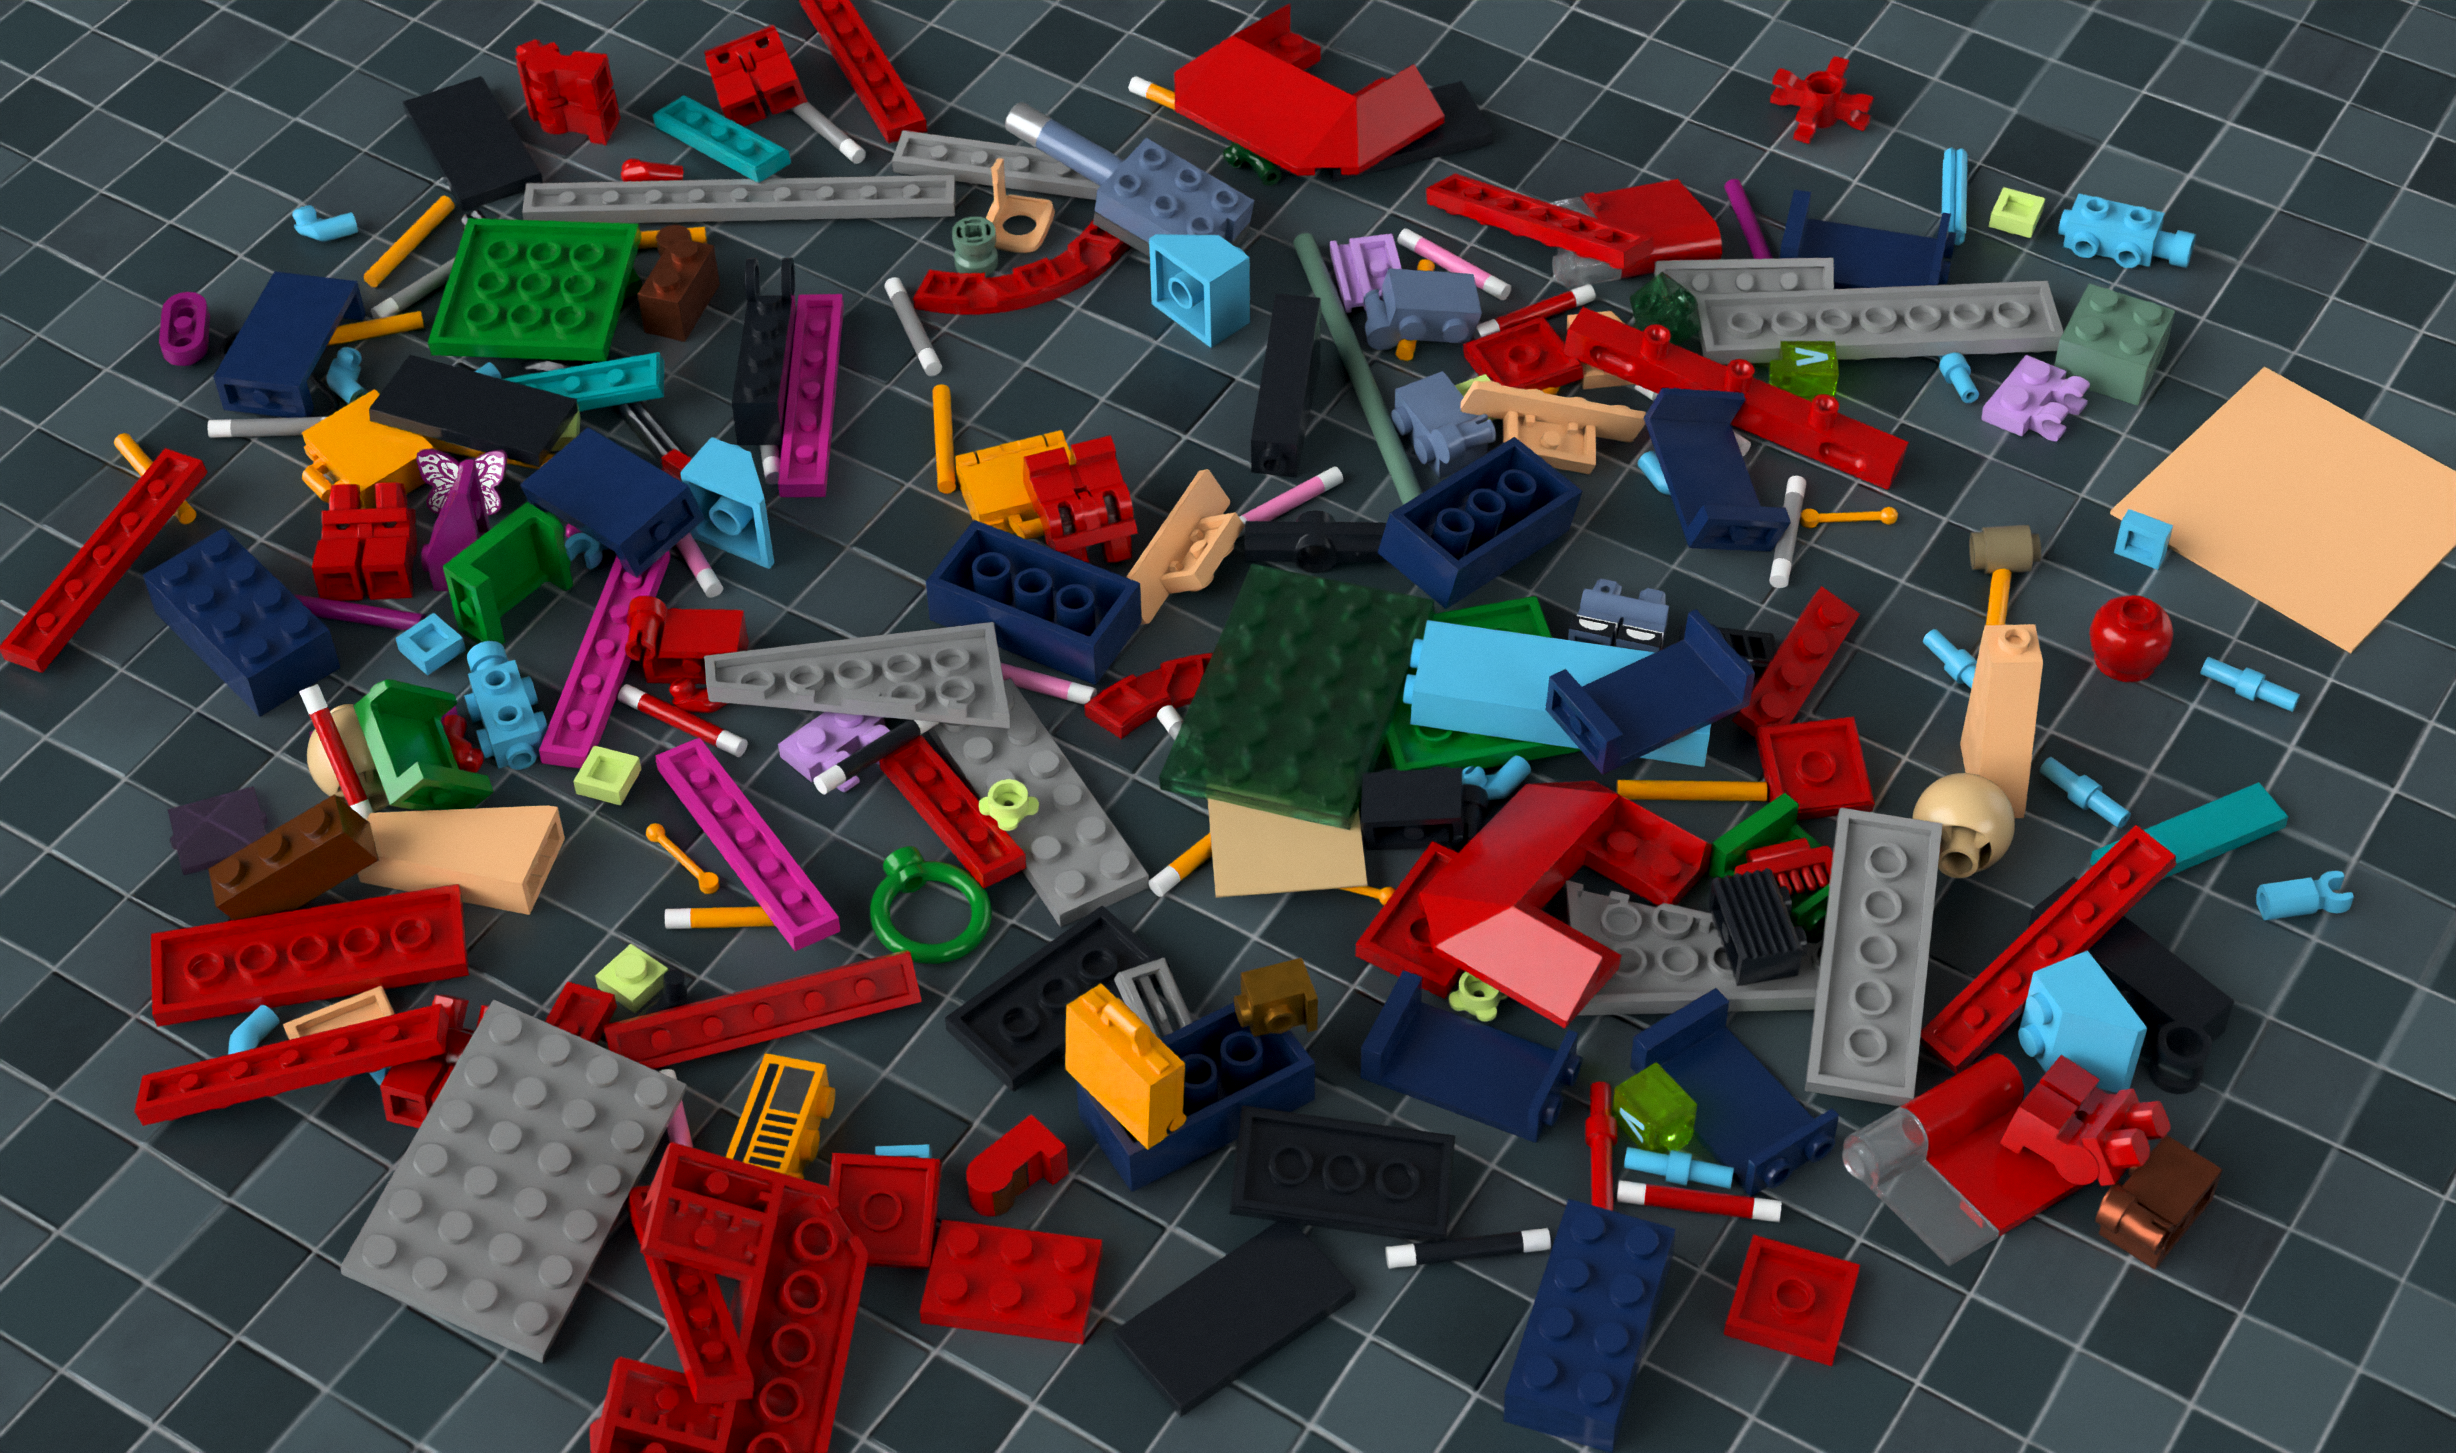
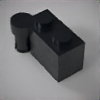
[1361,766,1488,853]

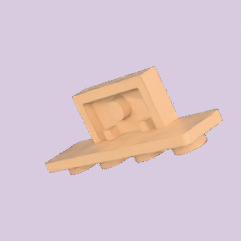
[1461,381,1646,474]
[1126,469,1245,625]

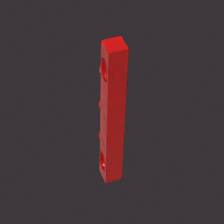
[1563,307,1909,490]

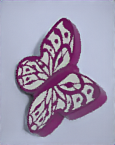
[416,449,507,516]

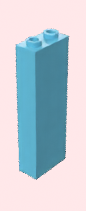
[1403,620,1711,767]

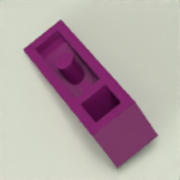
[421,460,491,591]

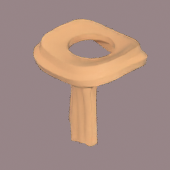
[986,158,1055,253]

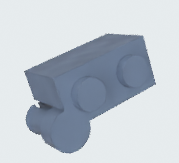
[1363,268,1482,350]
[1391,371,1496,479]

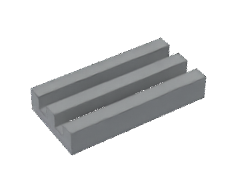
[1114,957,1193,1038]

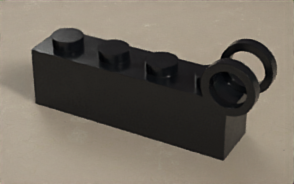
[732,258,796,445]
[2028,877,2234,1094]

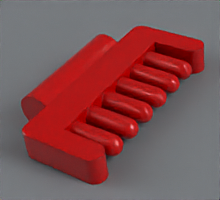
[1734,838,1833,896]

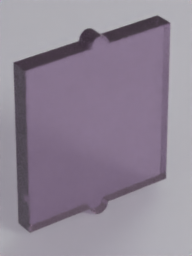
[168,786,268,875]

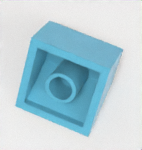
[1149,234,1250,348]
[680,437,774,569]
[2018,950,2147,1093]

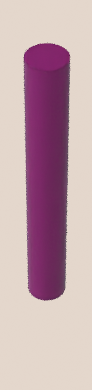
[1724,179,1774,259]
[293,594,426,631]

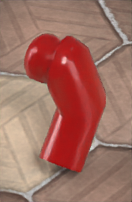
[621,158,683,182]
[669,677,729,713]
[442,715,484,773]

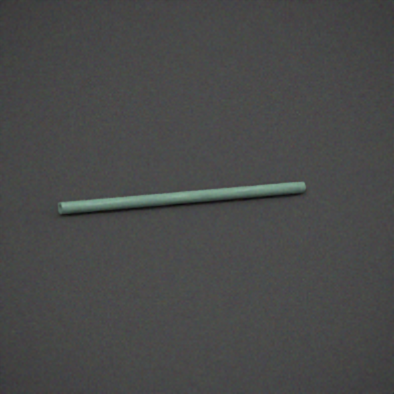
[1293,233,1423,505]

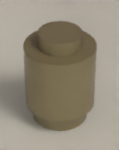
[1969,525,2041,574]

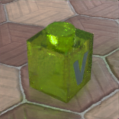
[1769,341,1839,402]
[1612,1062,1697,1154]

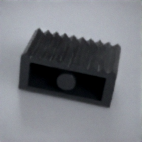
[1709,868,1808,986]

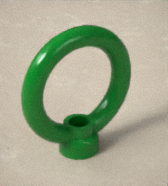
[870,846,992,964]

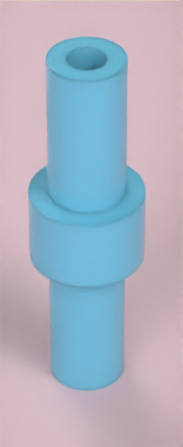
[1938,352,1979,403]
[1923,629,1977,688]
[2200,657,2300,712]
[2039,757,2131,829]
[1624,1147,1734,1189]

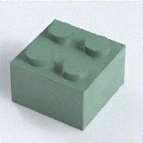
[2054,284,2175,406]

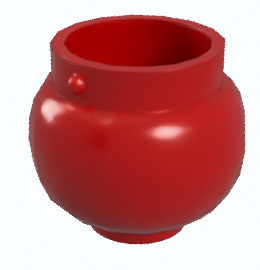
[2089,595,2174,682]

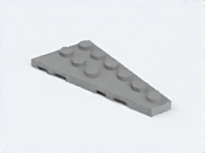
[704,622,1011,729]
[1565,880,1823,1016]

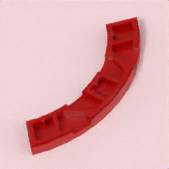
[913,220,1130,315]
[1084,651,1357,739]

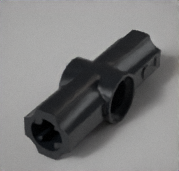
[1245,510,1386,573]

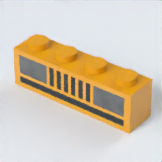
[726,1053,835,1179]

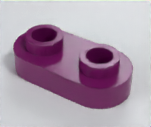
[159,292,210,366]

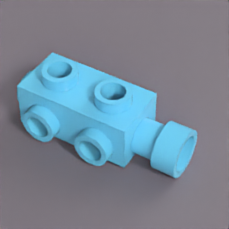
[2058,193,2196,268]
[464,641,548,770]

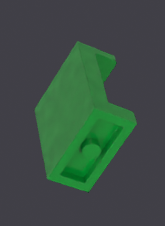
[443,501,573,644]
[353,679,494,811]
[1708,793,1829,939]

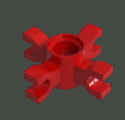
[1770,56,1874,144]

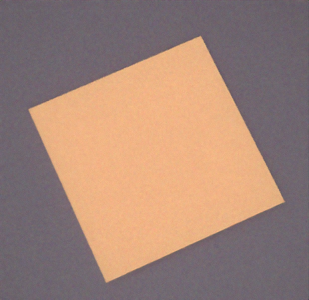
[2110,367,2456,653]

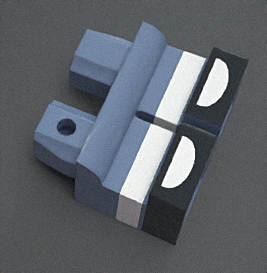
[1568,578,1669,653]

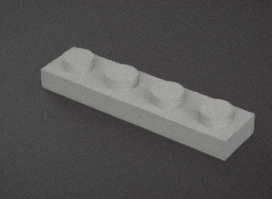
[1654,258,1834,306]

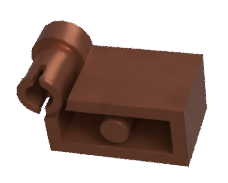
[638,225,720,342]
[2095,1135,2223,1270]

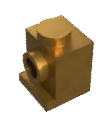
[1234,957,1318,1037]

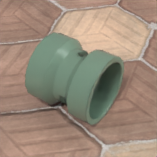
[952,217,998,277]

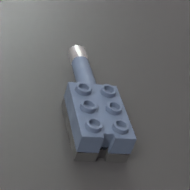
[1005,102,1254,257]

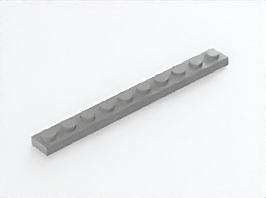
[522,175,956,224]

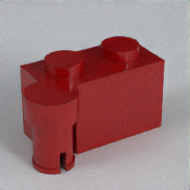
[625,595,749,684]

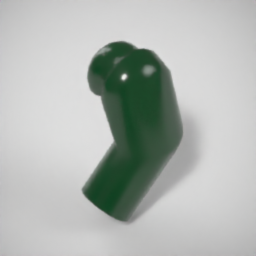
[1223,141,1281,186]

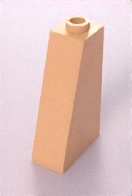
[1960,624,2043,818]
[358,805,565,915]

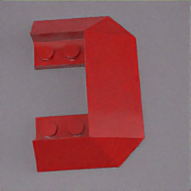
[1174,3,1445,176]
[1418,780,1712,1028]
[590,1142,869,1453]

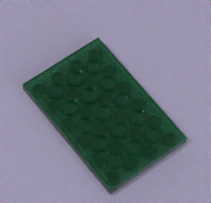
[1159,564,1435,830]

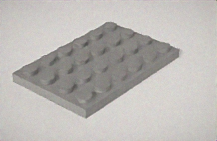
[341,999,687,1363]

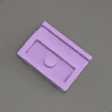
[1330,234,1402,313]

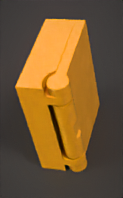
[302,389,434,509]
[955,430,1070,540]
[1065,984,1186,1150]

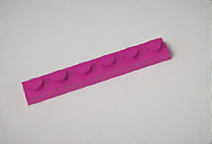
[778,294,844,497]
[539,550,670,769]
[655,737,840,951]

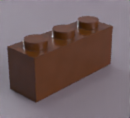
[208,794,379,920]

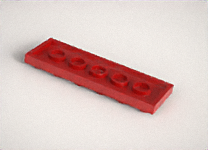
[151,884,469,1027]

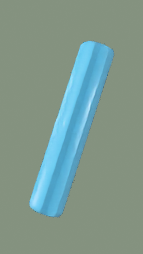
[1942,147,1968,246]

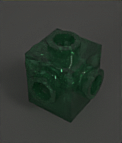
[1629,271,1701,346]

